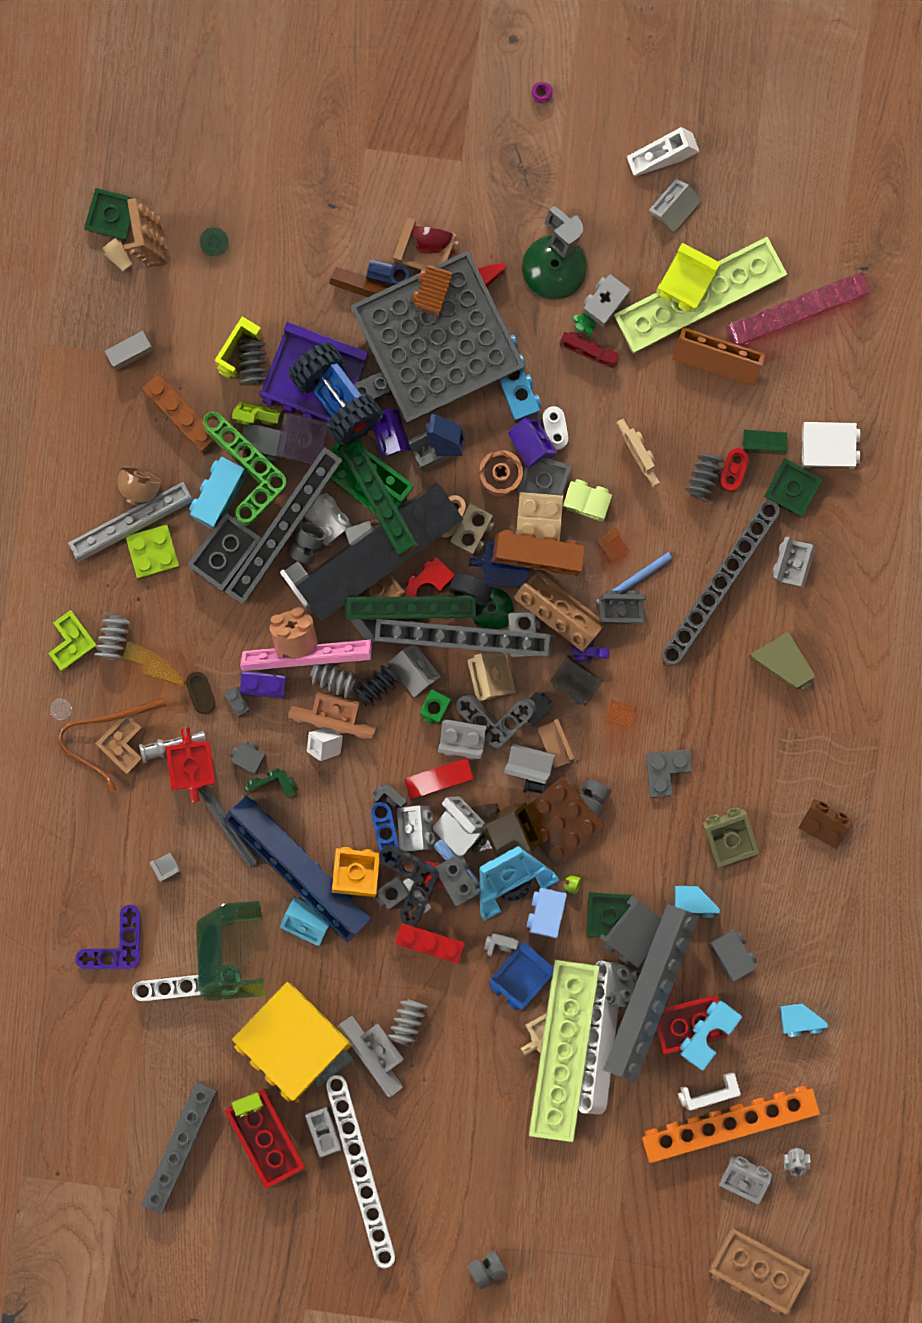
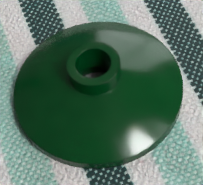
[472,587,514,630]

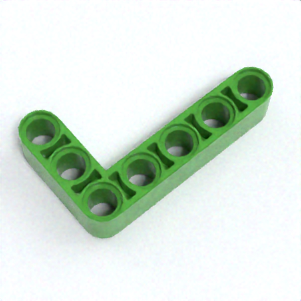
[203,412,286,526]

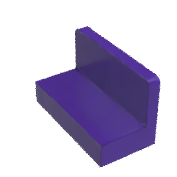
[373,409,411,457]
[508,417,558,467]

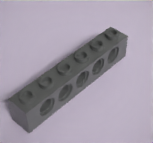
[141,1081,218,1214]

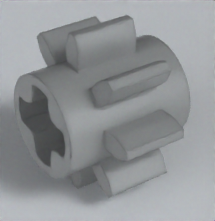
[784,1148,811,1176]

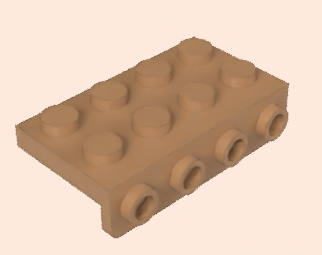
[123,198,167,267]
[514,570,606,652]
[709,1227,810,1316]

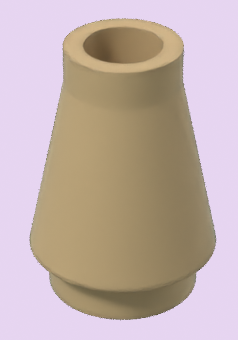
[102,238,132,272]

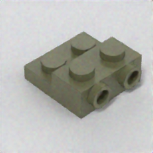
[702,808,759,868]

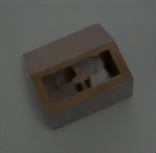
[482,803,543,858]

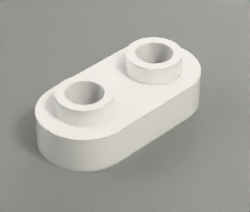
[543,406,568,450]

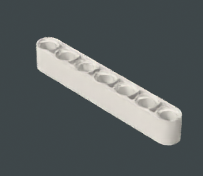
[578,961,620,1115]

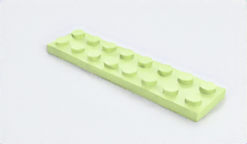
[613,237,787,354]
[529,960,599,1142]

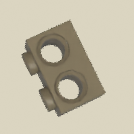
[450,504,495,556]

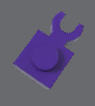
[571,646,609,661]

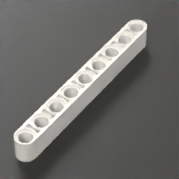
[326,1075,395,1268]

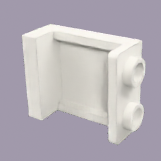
[802,422,860,469]
[678,1072,741,1110]

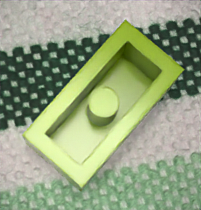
[232,1092,263,1117]

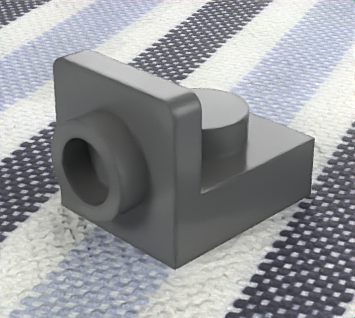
[372,783,407,808]

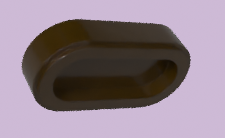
[186,672,216,714]

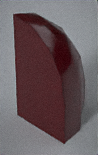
[413,226,453,254]

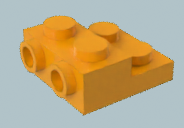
[332,847,379,897]

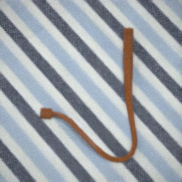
[58,698,166,793]

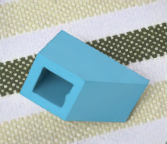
[674,886,720,918]
[779,1004,828,1037]

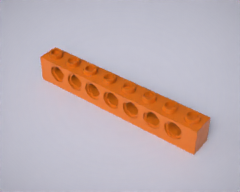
[641,1085,820,1163]

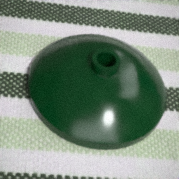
[522,235,587,300]

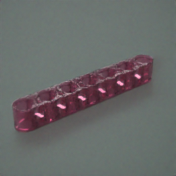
[725,272,871,346]

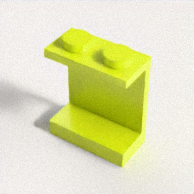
[656,243,720,312]
[215,316,263,379]

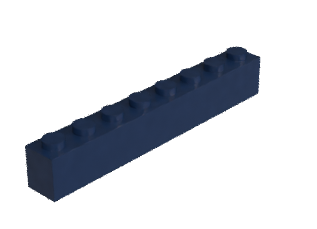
[223,795,371,943]

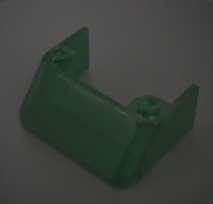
[196,901,266,1001]

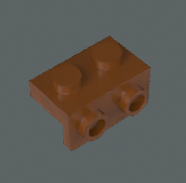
[799,799,852,849]

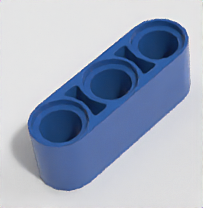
[371,802,401,861]

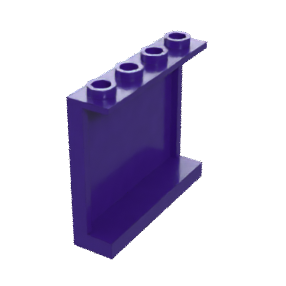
[259,322,368,426]

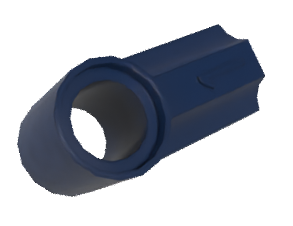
[366,259,410,285]

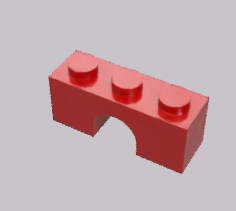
[404,557,454,622]
[395,923,465,964]

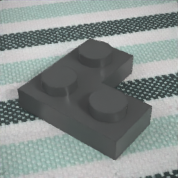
[646,749,692,798]

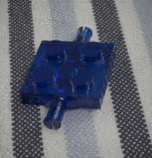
[469,541,543,587]

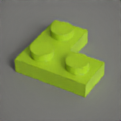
[232,401,282,425]
[48,610,97,671]

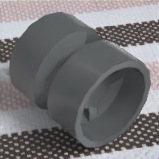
[288,523,326,564]
[579,778,612,818]
[467,1250,508,1290]

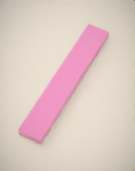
[240,640,372,671]

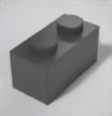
[224,686,250,717]

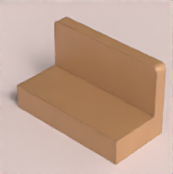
[537,719,575,769]

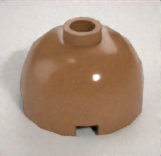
[117,466,162,505]

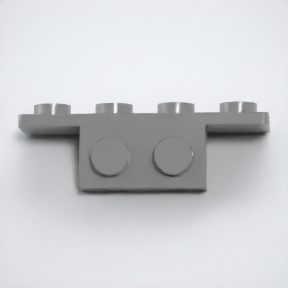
[338,1016,404,1097]

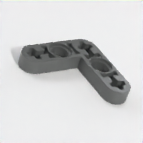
[456,694,536,748]

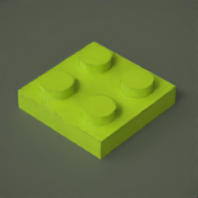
[126,525,180,579]

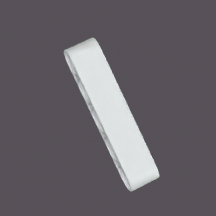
[132,972,241,1001]

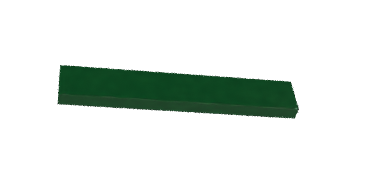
[339,438,418,558]
[345,595,476,619]

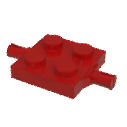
[165,728,215,803]

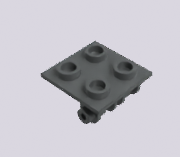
[606,964,642,1008]

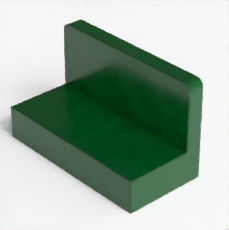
[742,429,788,455]

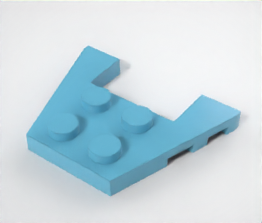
[480,846,559,921]

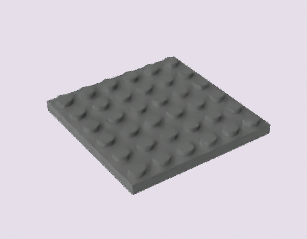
[351,250,525,424]

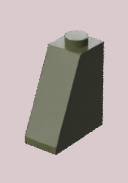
[749,632,816,690]

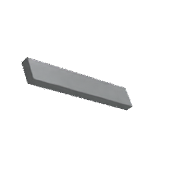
[68,482,193,562]

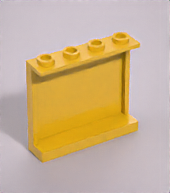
[232,982,352,1103]

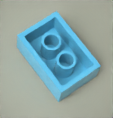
[189,456,247,530]

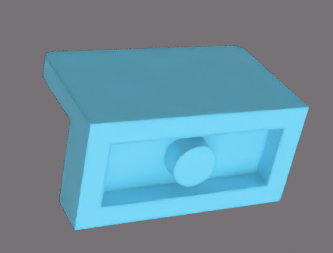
[279,897,329,946]

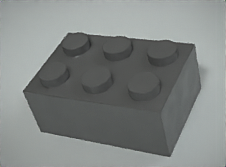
[187,513,261,594]

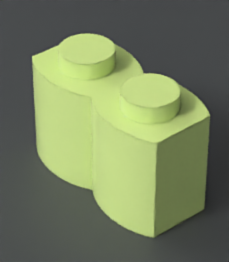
[562,479,612,522]

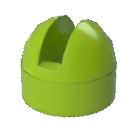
[564,876,581,895]

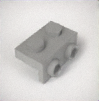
[773,537,816,588]

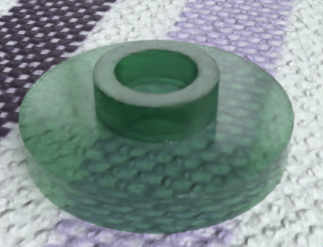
[200,227,229,256]

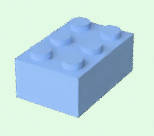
[526,888,567,938]

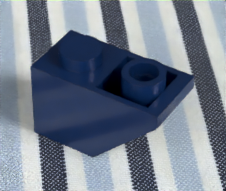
[426,414,465,456]

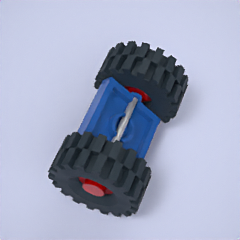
[288,342,384,446]

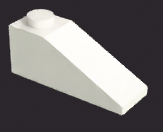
[627,127,699,176]

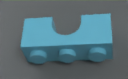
[680,1001,742,1071]

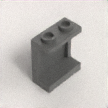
[600,896,661,968]

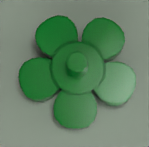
[573,313,596,335]

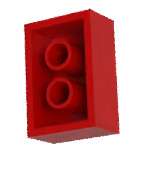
[656,995,728,1055]

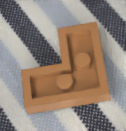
[96,716,142,775]

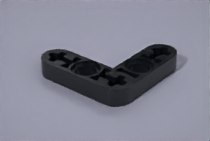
[379,845,439,925]

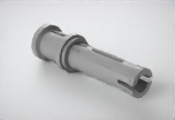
[139,731,206,763]

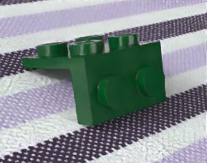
[244,768,299,799]

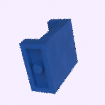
[489,941,554,1011]

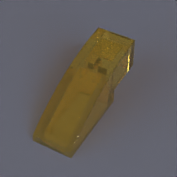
[123,641,186,686]

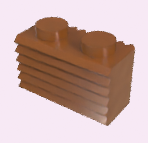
[412,265,453,317]

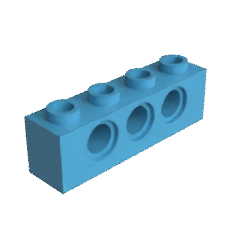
[498,331,542,423]

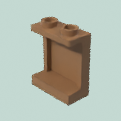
[393,217,459,271]

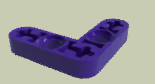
[75,905,141,969]

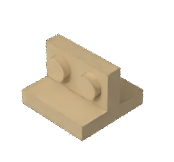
[467,652,516,702]

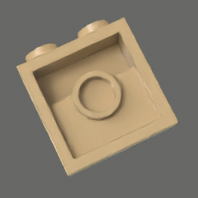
[516,492,563,542]

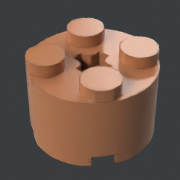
[479,450,523,497]
[270,607,318,659]

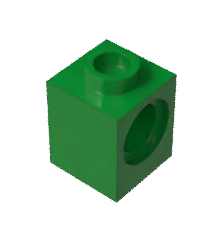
[419,689,451,725]

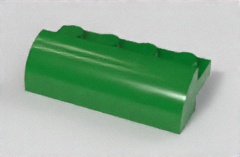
[330,443,414,514]

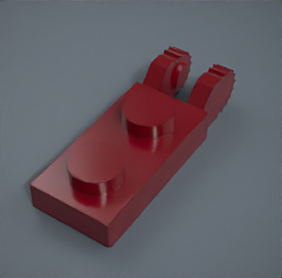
[560,332,619,368]

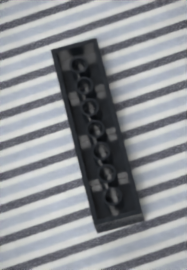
[294,482,464,622]

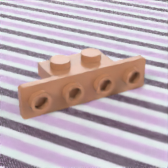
[288,691,376,739]

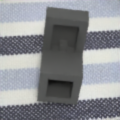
[544,206,583,258]

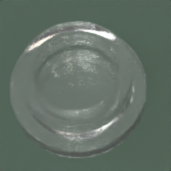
[50,698,72,720]

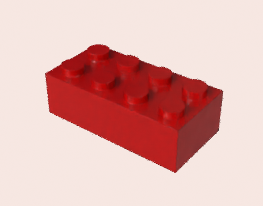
[224,1088,306,1189]

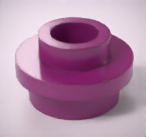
[531,82,553,104]

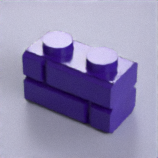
[240,671,287,700]

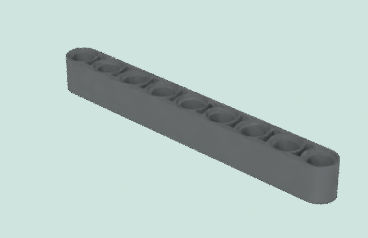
[662,501,779,666]

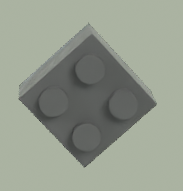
[708,930,757,982]

